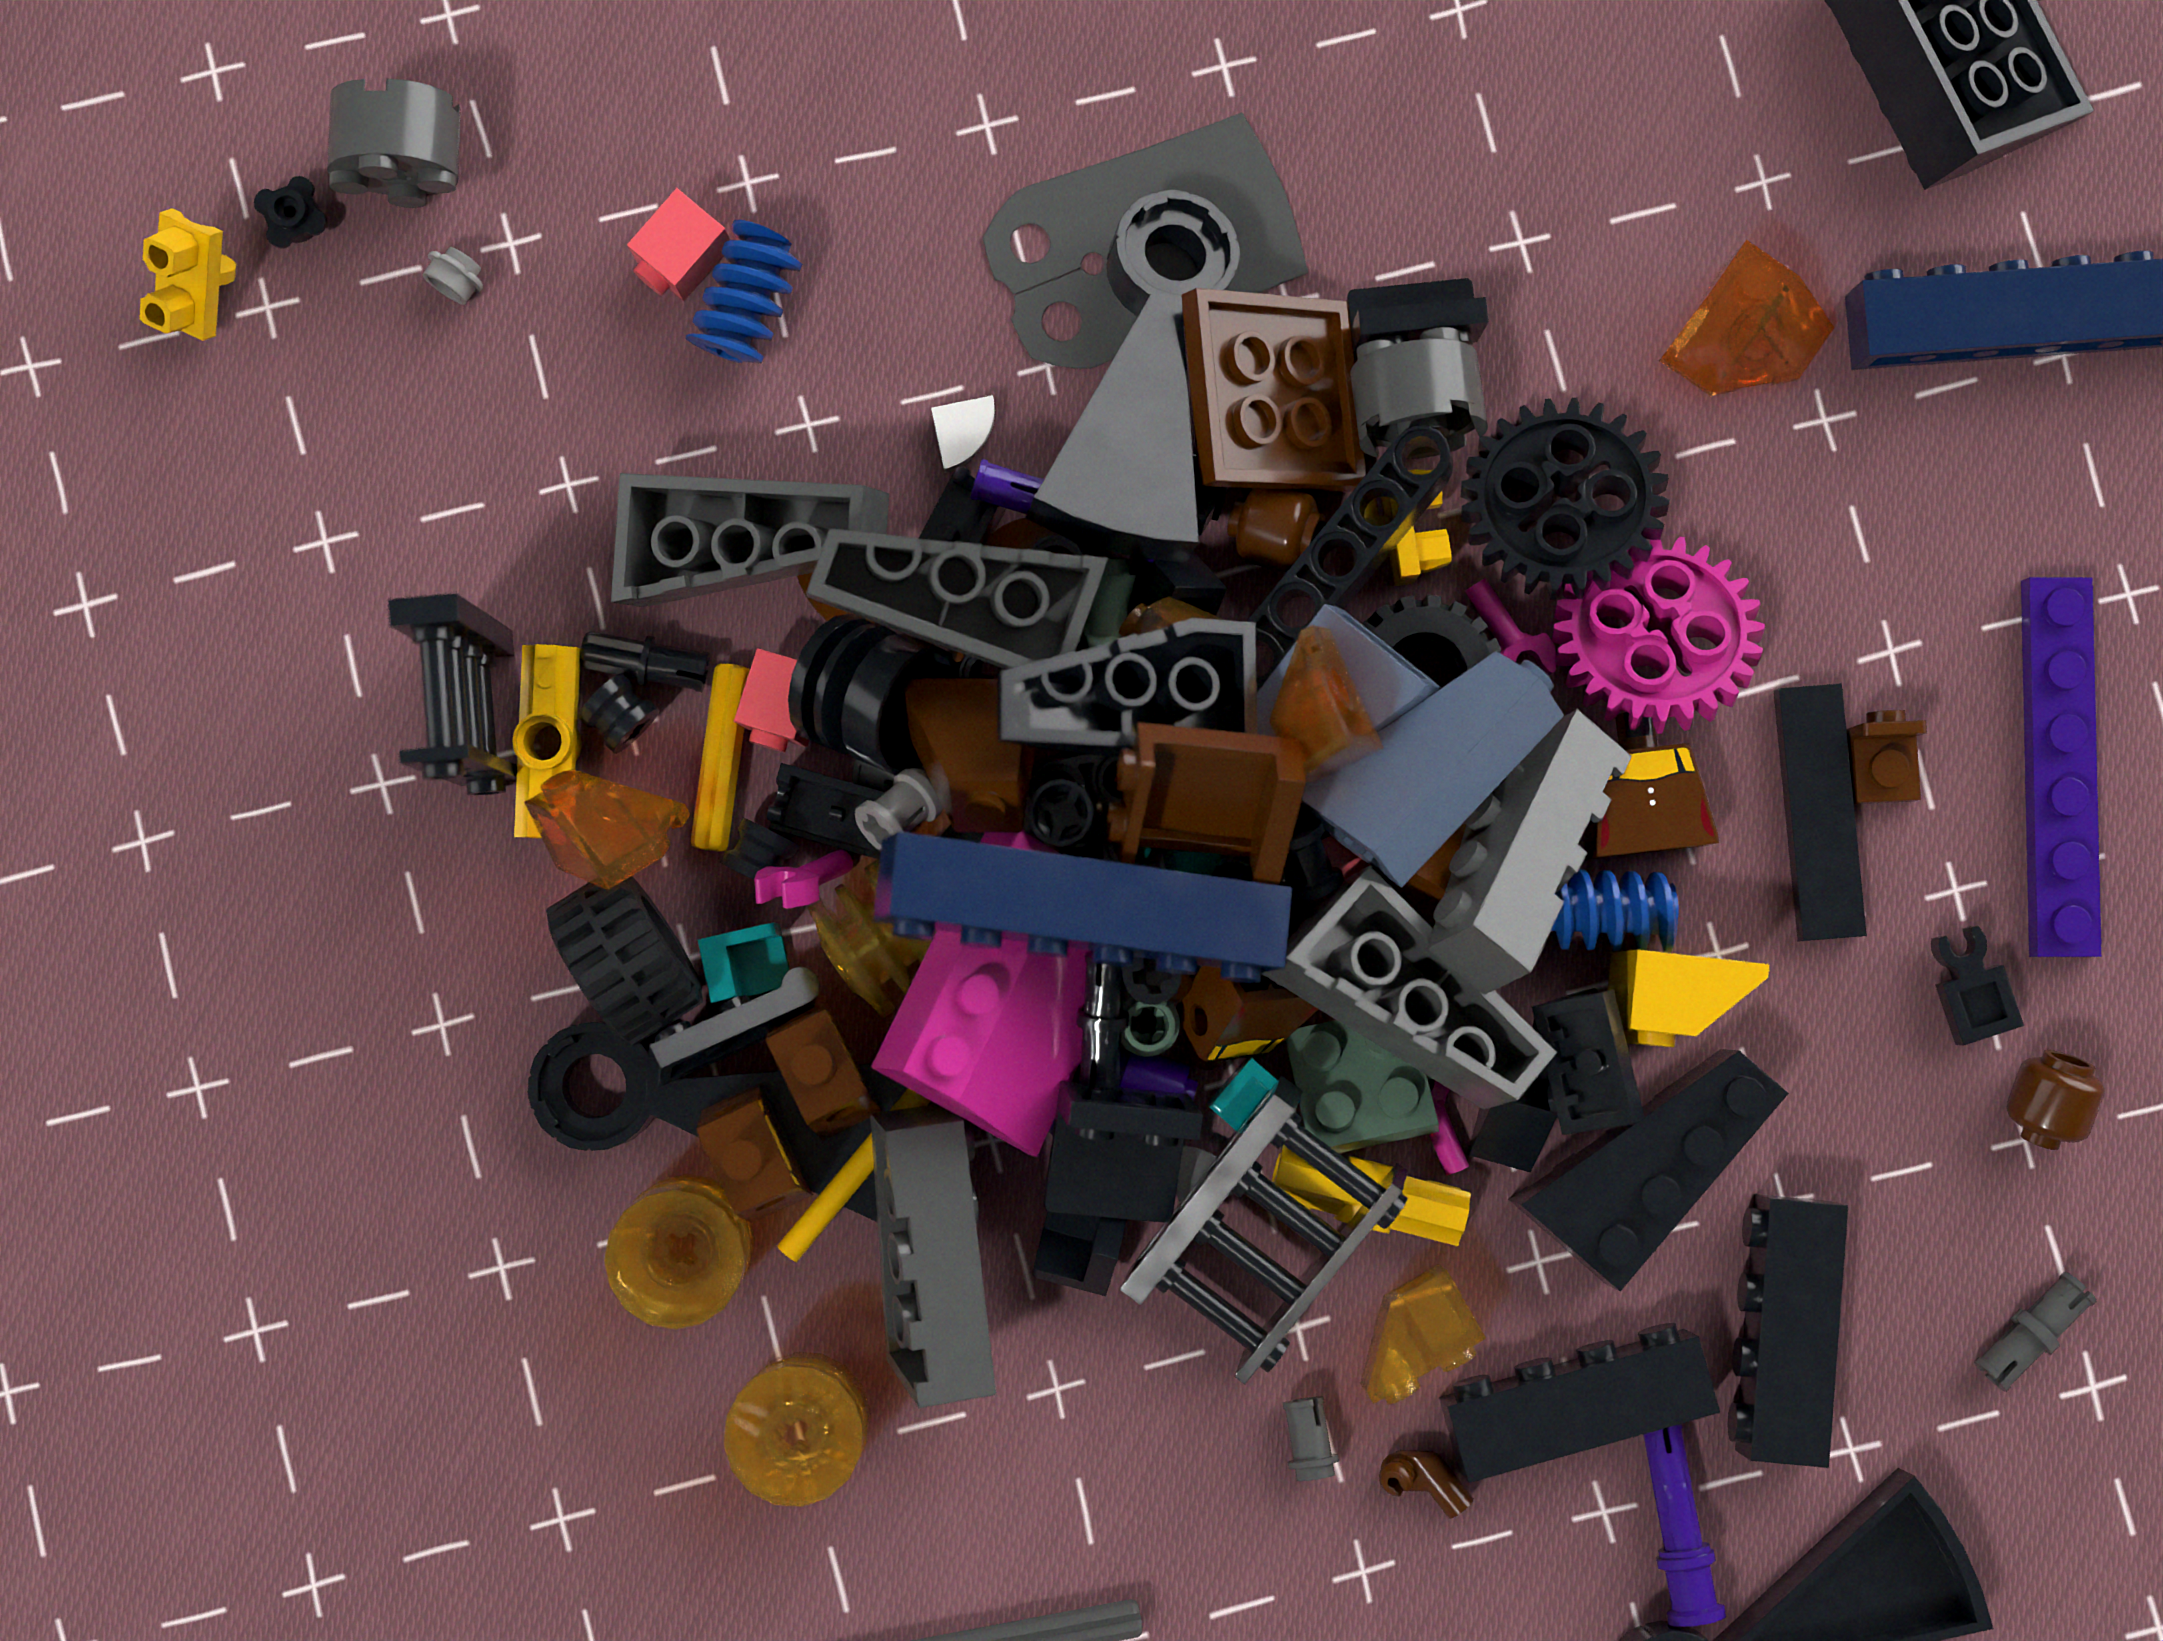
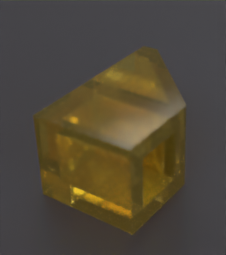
[1360,1264,1486,1405]

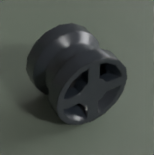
[577,673,659,754]
[719,817,800,880]

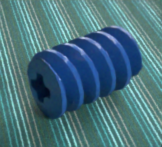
[685,220,802,364]
[1551,869,1679,953]

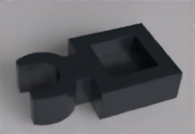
[1931,926,2024,1046]

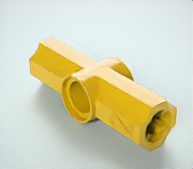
[512,644,582,840]
[1271,1145,1471,1246]

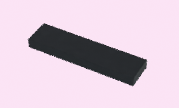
[1773,683,1867,942]

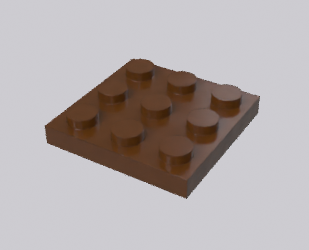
[1181,288,1366,492]

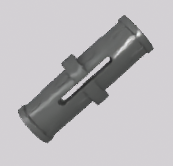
[1974,1272,2097,1392]

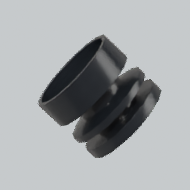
[788,613,958,776]

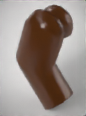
[1379,1450,1474,1519]

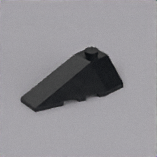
[997,618,1258,758]

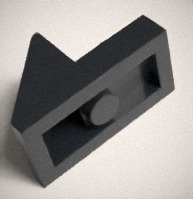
[1467,1066,1556,1173]

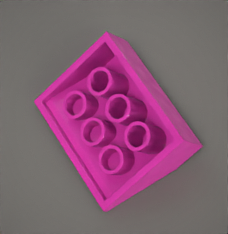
[871,831,1090,1157]

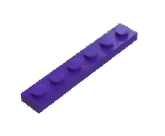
[2021,577,2101,957]

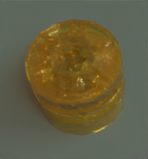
[807,858,937,1018]
[604,1174,755,1329]
[724,1352,871,1507]

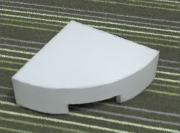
[931,395,995,473]

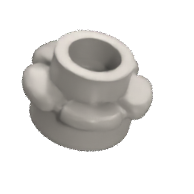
[422,247,483,305]

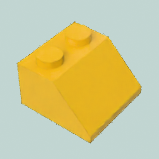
[1607,950,1769,1048]

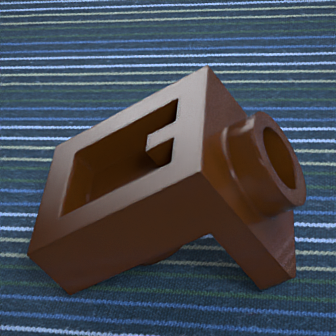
[1846,710,1927,804]

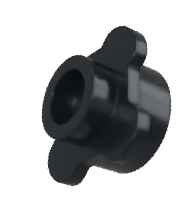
[254,176,327,249]

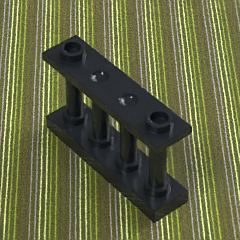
[388,593,517,795]
[1120,1076,1408,1385]

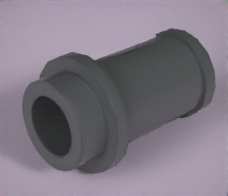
[1283,1396,1339,1481]

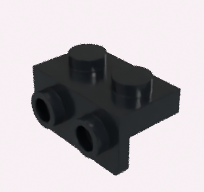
[1347,278,1489,354]

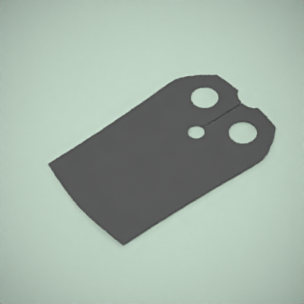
[983,112,1308,369]

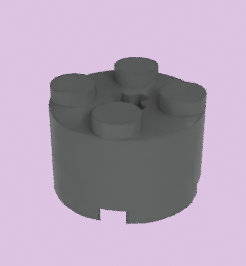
[327,78,461,208]
[1350,327,1488,459]

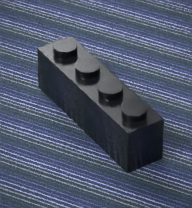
[1727,1194,1848,1468]
[1439,1323,1720,1483]

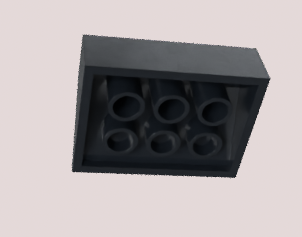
[1824,0,2094,190]

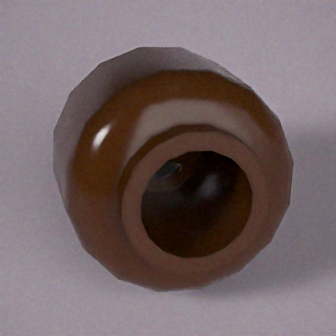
[1227,488,1326,572]
[2006,1049,2105,1150]

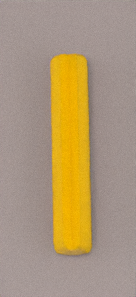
[690,663,750,852]

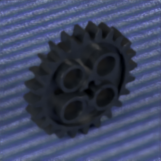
[1460,398,1670,600]

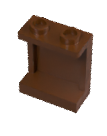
[1106,723,1306,886]

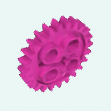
[1552,537,1765,734]

